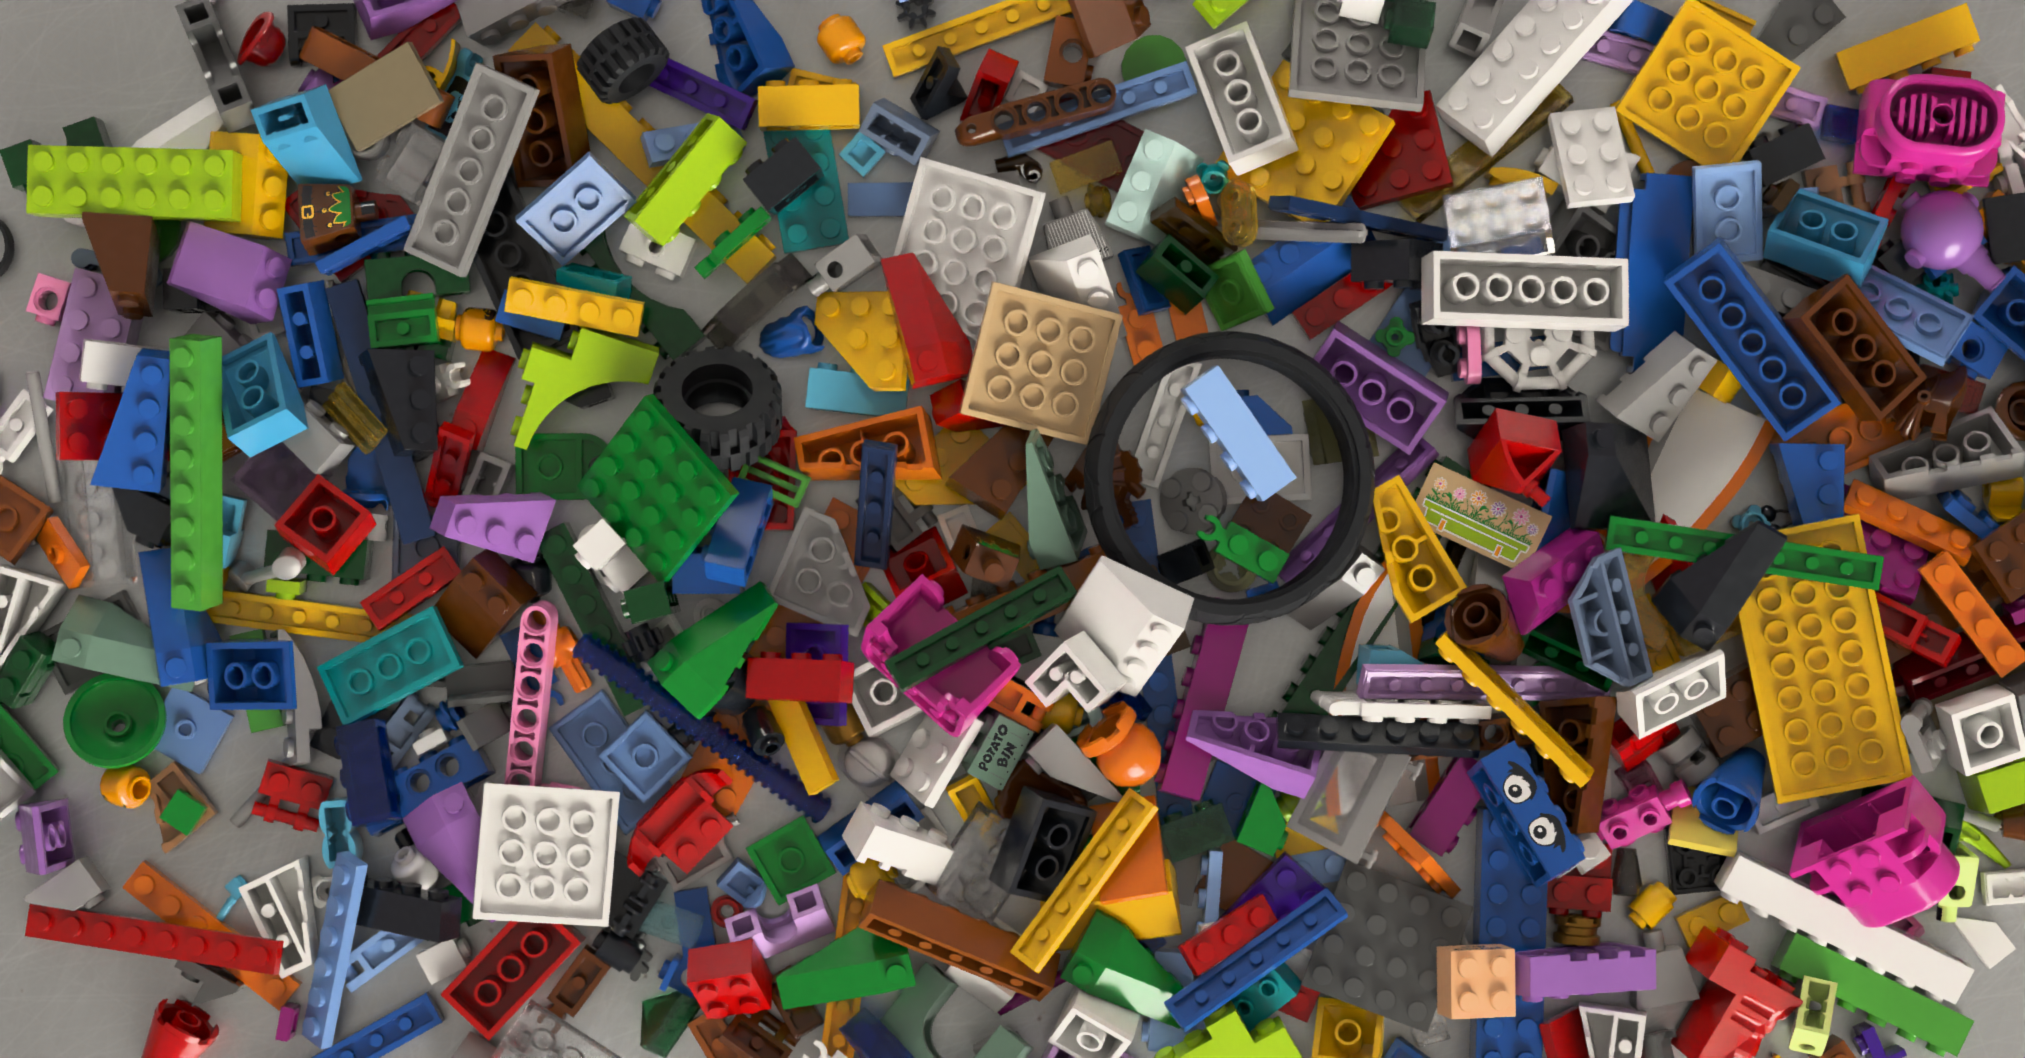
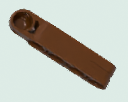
[954,78,1116,147]

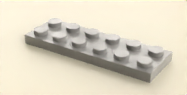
[403,63,540,277]

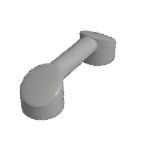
[228,547,306,591]

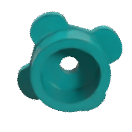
[1196,160,1231,194]

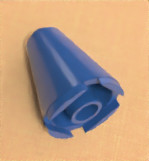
[1692,747,1766,835]

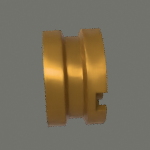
[1553,913,1602,946]

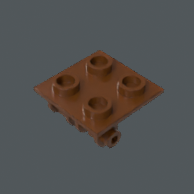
[1231,493,1312,554]

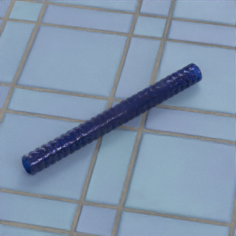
[572,632,832,823]

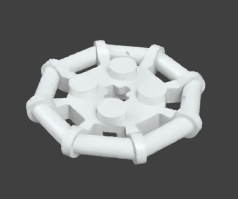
[1481,327,1598,393]

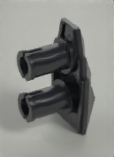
[1408,300,1461,378]

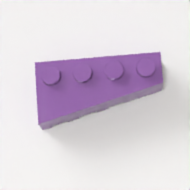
[1515,941,1656,1002]

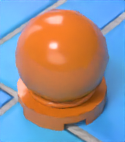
[1076,701,1162,787]

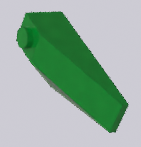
[647,581,779,720]
[776,926,916,1010]

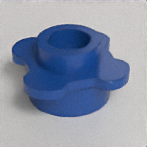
[435,700,465,732]

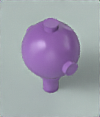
[1900,190,2006,292]

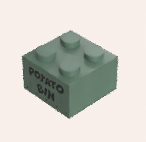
[961,706,1034,791]

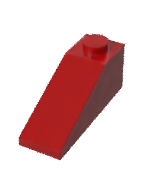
[451,350,516,452]

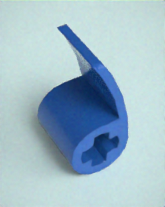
[1609,0,1674,45]

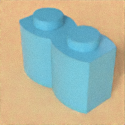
[319,796,363,869]

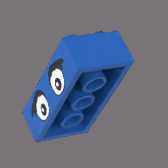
[1467,740,1586,889]

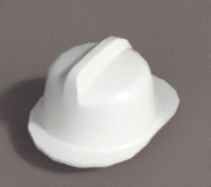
[838,731,906,797]

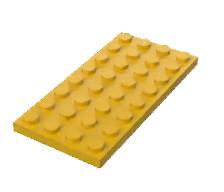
[1738,514,1913,804]

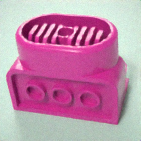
[1852,73,2006,188]
[1789,775,1960,928]

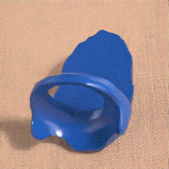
[759,306,824,358]
[342,442,390,510]

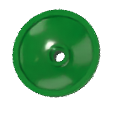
[63,673,167,769]

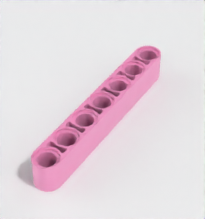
[504,600,558,786]

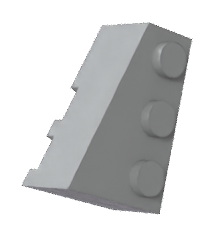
[1595,331,1718,442]

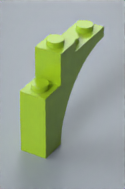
[510,326,659,450]
[1154,1000,1304,1058]

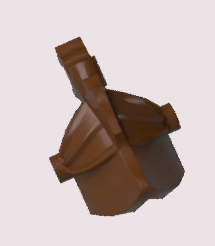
[1886,365,1968,441]
[1064,443,1147,531]

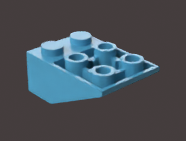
[250,84,363,185]

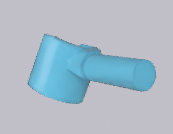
[216,875,247,921]

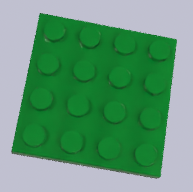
[576,394,739,583]

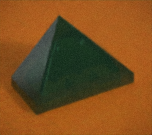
[640,991,701,1058]

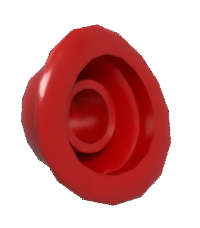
[237,12,286,67]

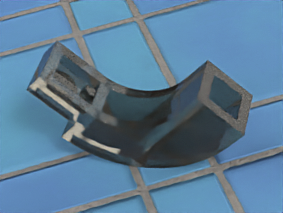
[701,253,812,349]

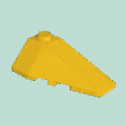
[1373,475,1467,624]

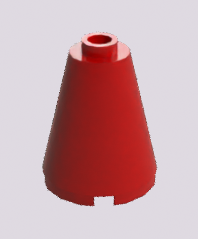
[141,999,219,1058]

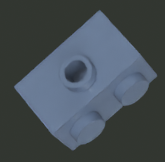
[858,98,940,165]

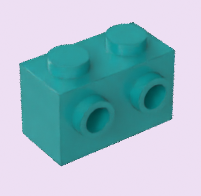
[1231,962,1302,1031]

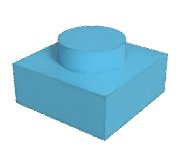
[839,132,886,178]

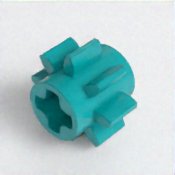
[1916,272,1959,305]

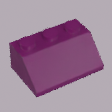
[1502,528,1605,635]

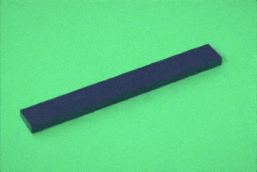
[325,279,437,545]

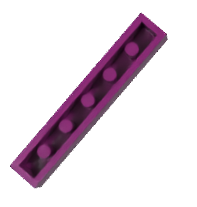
[1154,597,1249,802]

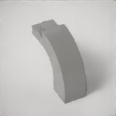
[1448,0,1504,59]

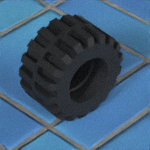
[577,17,670,104]

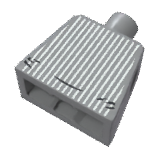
[1043,196,1114,261]

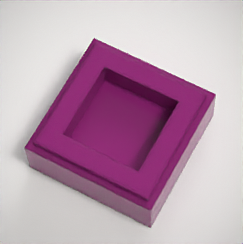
[275,1002,301,1042]

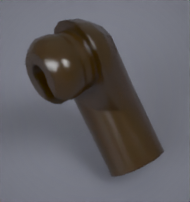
[994,153,1043,183]

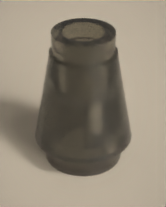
[1611,848,1643,896]

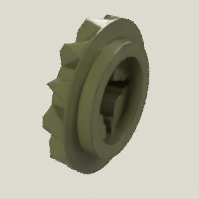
[1206,545,1256,592]

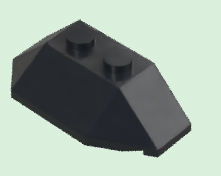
[1453,378,1591,441]

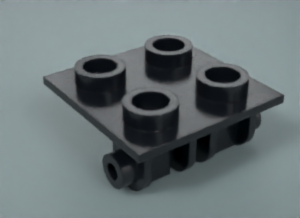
[609,850,668,940]

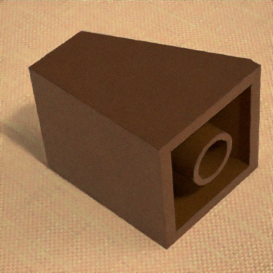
[82,212,161,320]

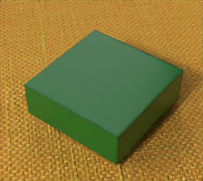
[159,789,208,836]

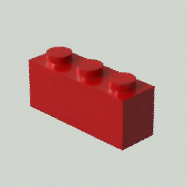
[745,652,854,704]

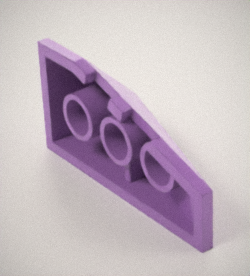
[403,782,496,923]

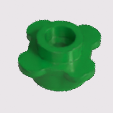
[1375,317,1415,357]

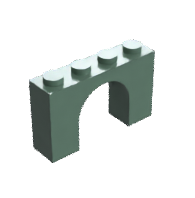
[877,962,1034,1058]

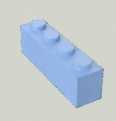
[1180,365,1297,501]

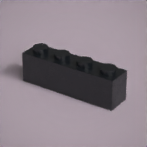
[356,873,462,943]

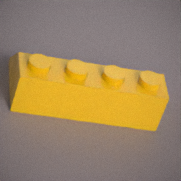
[1040,859,1182,952]

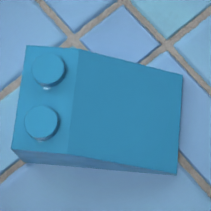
[222,332,308,457]

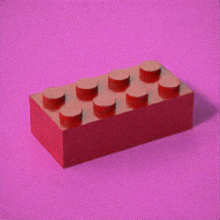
[440,921,586,1041]

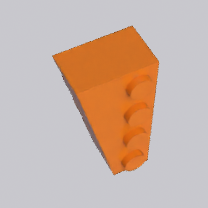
[794,405,943,481]

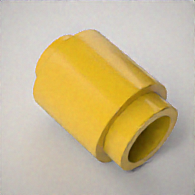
[1627,881,1677,930]

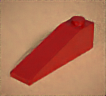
[880,252,973,389]

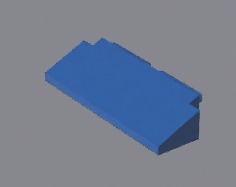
[1609,173,1693,373]

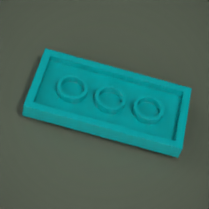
[763,130,849,254]
[317,606,464,727]

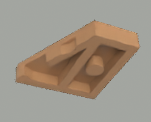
[150,761,218,854]

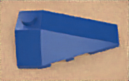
[701,0,795,97]
[138,547,222,687]

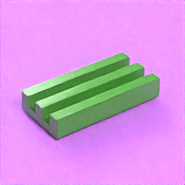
[738,456,812,509]

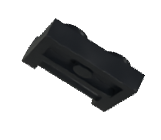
[287,3,358,66]

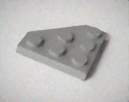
[769,506,871,637]

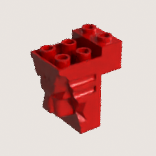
[1671,926,1803,1058]

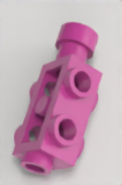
[1596,779,1692,850]

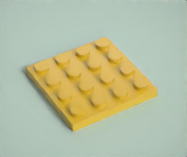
[1615,0,1801,166]
[1215,59,1395,222]

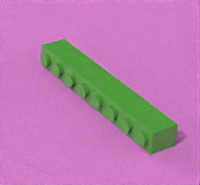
[169,334,223,611]

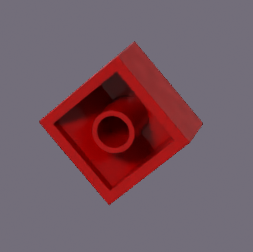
[883,526,968,605]

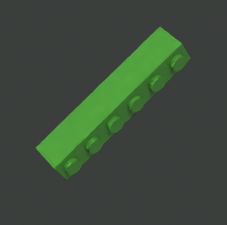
[1771,929,1974,1057]

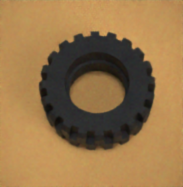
[653,346,782,472]

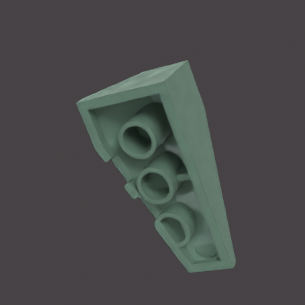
[1026,429,1088,570]
[52,595,195,692]

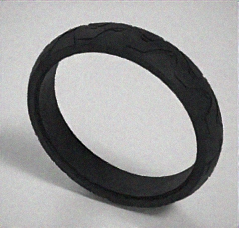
[1084,331,1375,625]

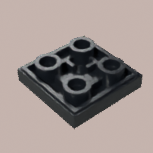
[1663,828,1727,895]

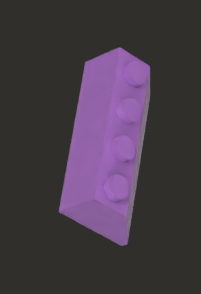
[1313,321,1449,455]

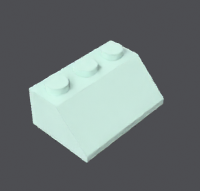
[1104,129,1204,247]

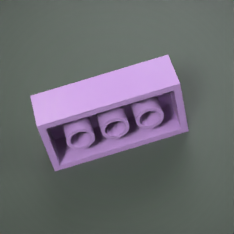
[43,268,143,401]

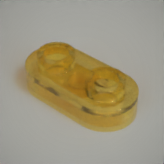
[1221,179,1258,247]

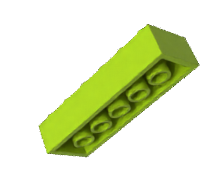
[26,145,243,222]

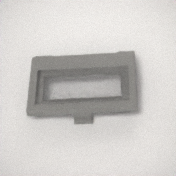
[1287,750,1424,869]

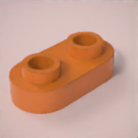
[1181,174,1218,227]

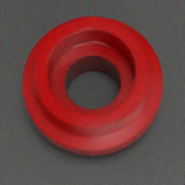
[710,894,744,928]

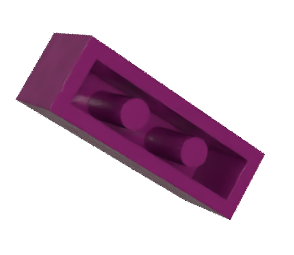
[1405,757,1481,857]

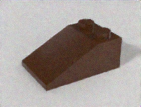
[434,549,538,659]

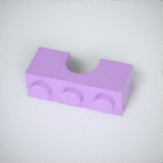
[724,884,836,959]

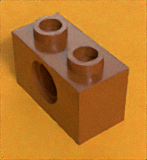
[1043,15,1094,89]

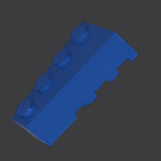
[90,348,170,493]

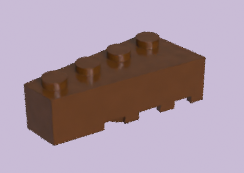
[945,425,1054,520]

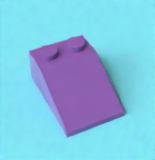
[353,0,457,40]
[167,221,292,324]
[15,798,75,875]

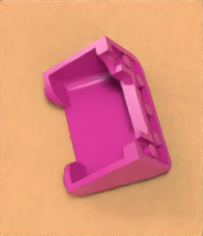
[861,574,1021,737]

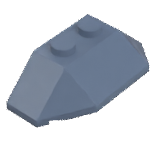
[1568,547,1653,687]

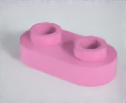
[1456,326,1482,385]

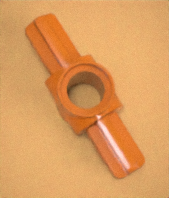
[533,610,592,693]

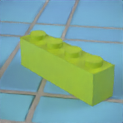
[624,113,747,246]

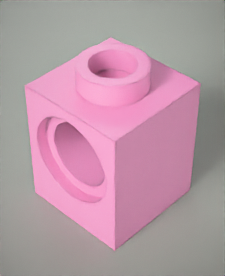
[26,273,71,327]

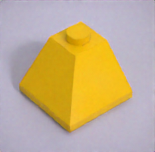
[1311,997,1385,1058]

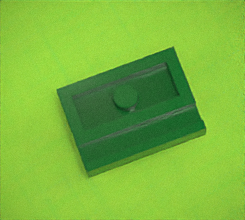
[366,293,440,349]

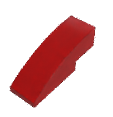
[1875,591,1962,669]

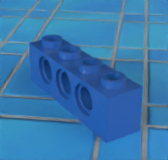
[353,735,496,837]

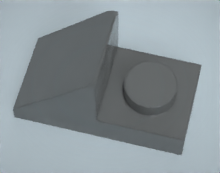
[174,960,245,1006]

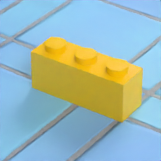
[758,79,861,131]

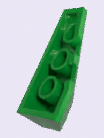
[1060,909,1185,1029]

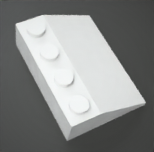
[1054,555,1194,697]

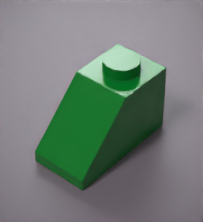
[1233,781,1288,857]

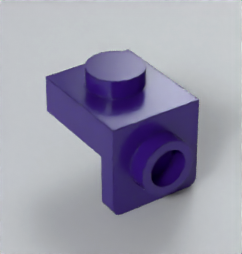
[1852,1021,1907,1058]

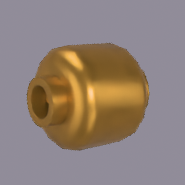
[820,703,865,747]

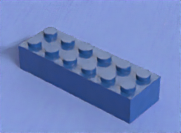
[1664,236,1841,442]

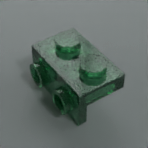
[1160,799,1235,863]

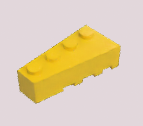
[1835,3,1980,95]

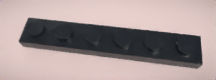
[1276,713,1481,758]

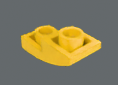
[1483,167,1559,200]

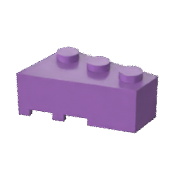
[429,492,556,563]

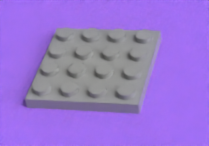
[1288,0,1428,112]

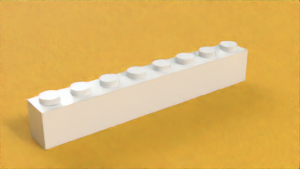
[1713,849,1975,1005]

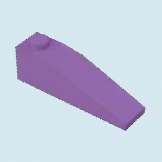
[1185,710,1321,799]

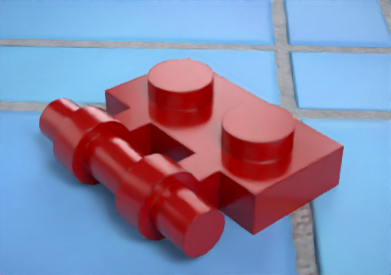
[251,758,334,832]

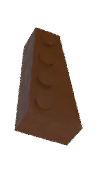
[1539,696,1617,834]

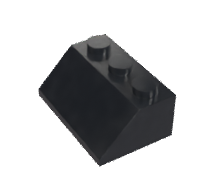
[989,785,1097,902]

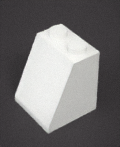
[1047,986,1140,1058]

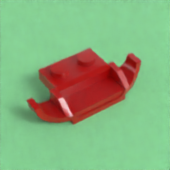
[627,768,733,877]

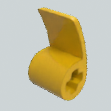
[425,38,460,91]
[1982,477,2024,522]

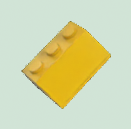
[204,131,288,240]

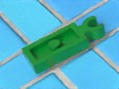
[694,206,772,279]
[1196,515,1290,584]

